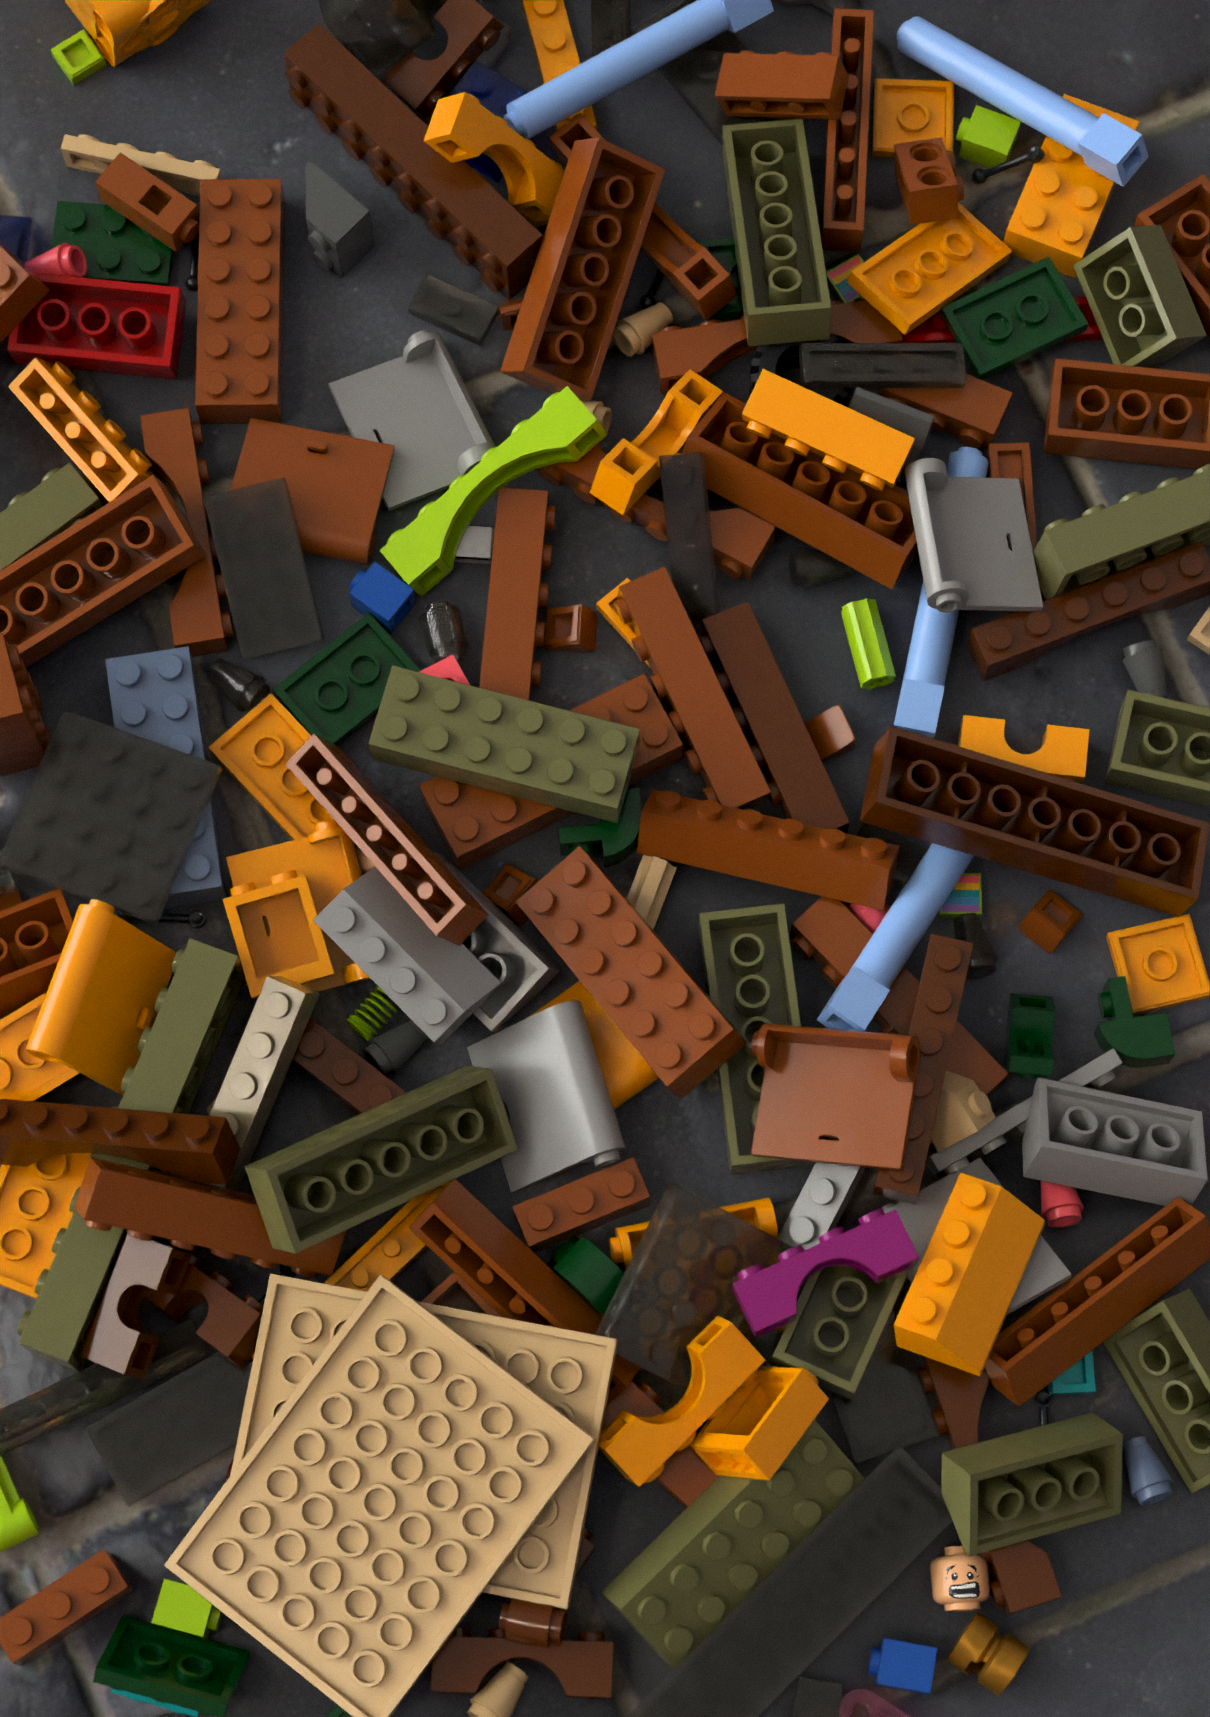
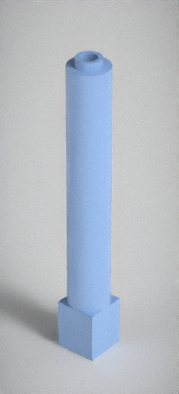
[504,0,774,139]
[896,16,1149,187]
[893,447,989,739]
[817,843,974,1031]

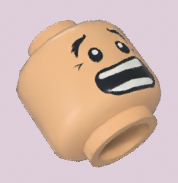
[930,1546,990,1612]

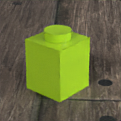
[956,105,1021,173]
[151,1579,223,1639]

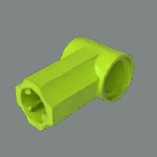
[0,1456,40,1553]

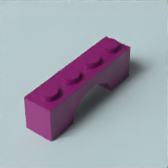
[733,1208,919,1339]

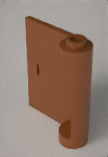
[216,418,395,565]
[751,1023,921,1171]

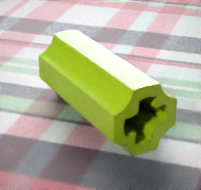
[841,598,896,690]

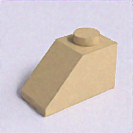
[931,1071,996,1152]

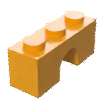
[958,715,1089,784]

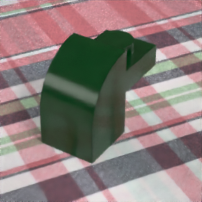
[558,787,642,867]
[1094,976,1175,1068]
[1004,993,1056,1079]
[546,1235,643,1325]

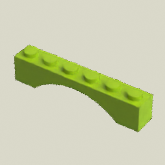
[379,386,608,597]

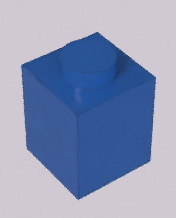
[349,561,416,634]
[868,1638,937,1695]

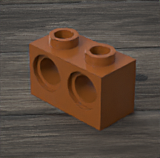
[894,137,964,225]

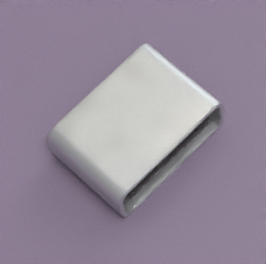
[454,526,495,564]

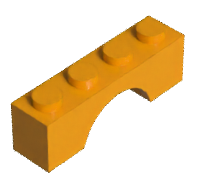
[424,92,565,227]
[590,369,723,515]
[598,1315,766,1487]

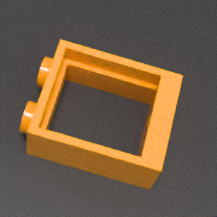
[223,870,335,999]
[690,1366,829,1481]

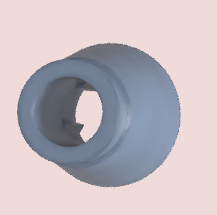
[1122,1436,1173,1506]

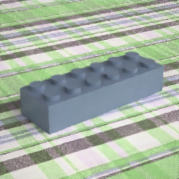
[105,646,227,912]

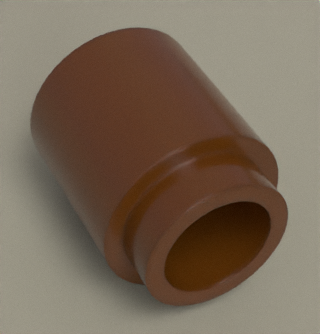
[499,1598,568,1648]

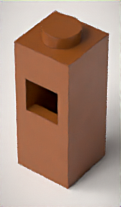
[95,152,199,252]

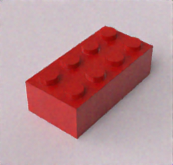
[7,273,187,380]

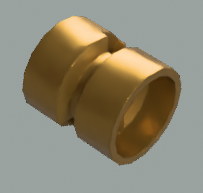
[946,1611,1031,1696]

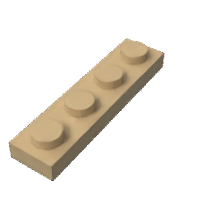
[61,134,222,196]

